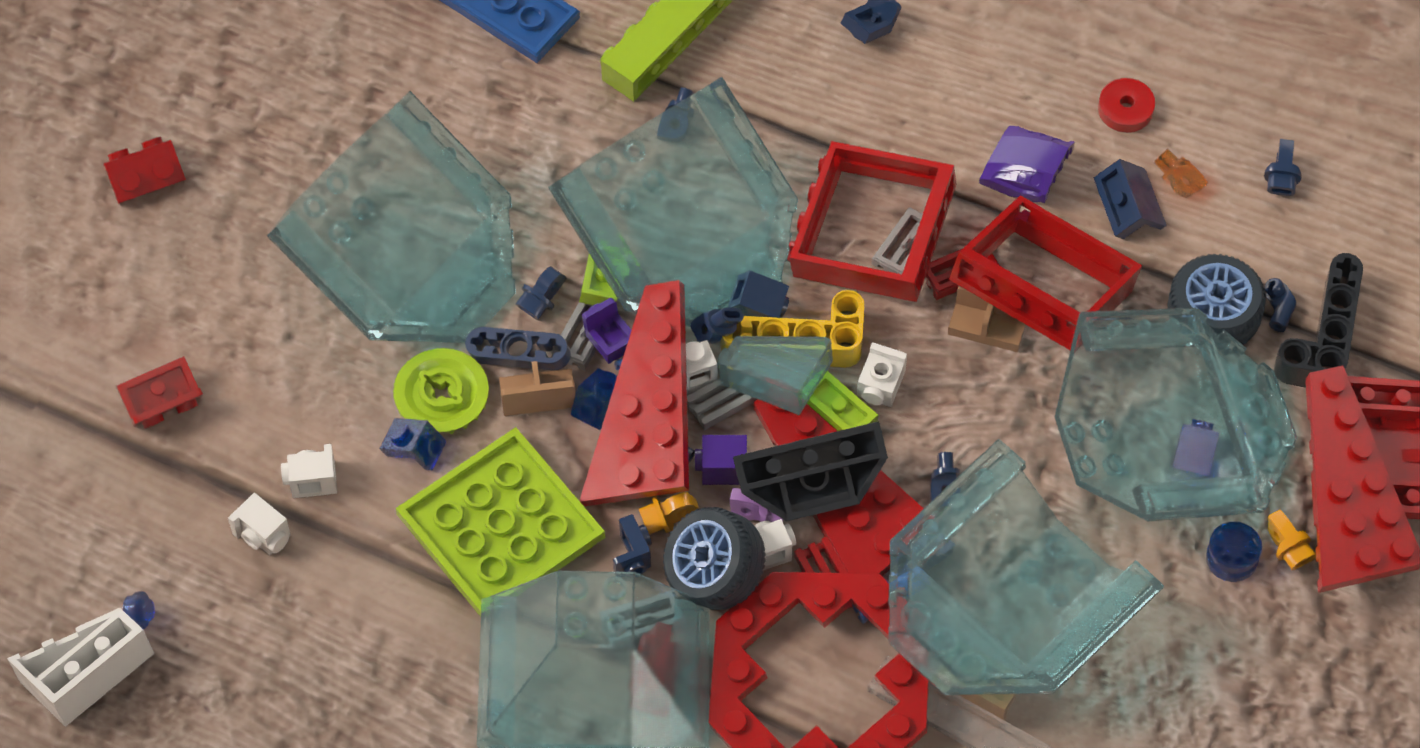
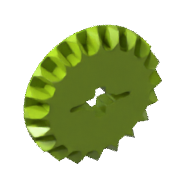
[393,348,489,436]

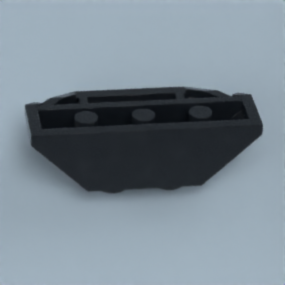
[733,421,888,522]

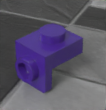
[582,298,631,364]

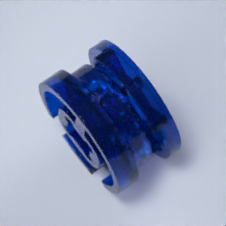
[1206,521,1262,582]

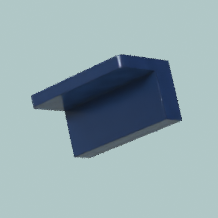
[1093,159,1167,239]

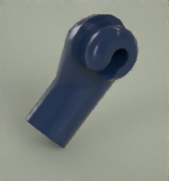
[1264,278,1297,332]

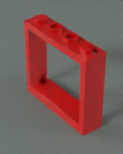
[787,141,957,302]
[949,195,1143,352]

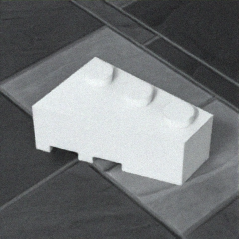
[7,608,154,727]

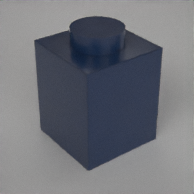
[728,270,789,318]

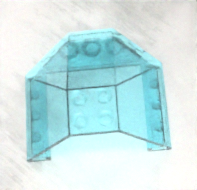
[548,77,798,327]
[266,91,516,343]
[1054,308,1297,522]
[888,439,1164,695]
[477,571,710,748]

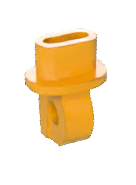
[639,492,700,535]
[1267,509,1316,570]

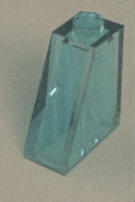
[717,336,833,415]

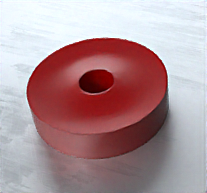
[1098,78,1155,133]

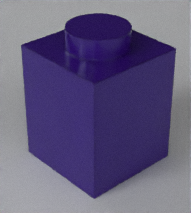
[695,435,747,485]

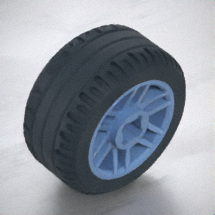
[1167,254,1266,352]
[663,507,766,610]

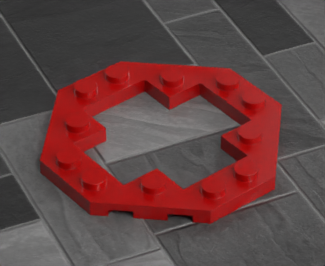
[708,572,932,748]

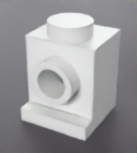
[686,340,718,395]
[857,342,907,407]
[281,444,337,498]
[228,492,291,556]
[754,519,796,570]

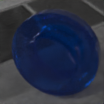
[123,591,155,629]

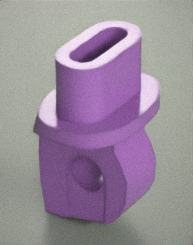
[730,488,783,522]

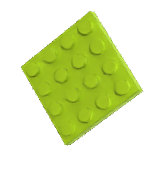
[395,427,605,622]

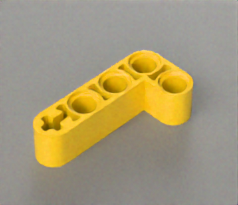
[720,290,864,368]

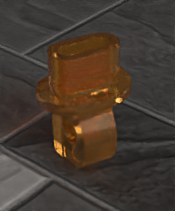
[1154,148,1208,198]

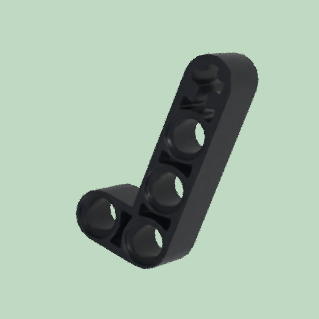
[1274,253,1363,388]

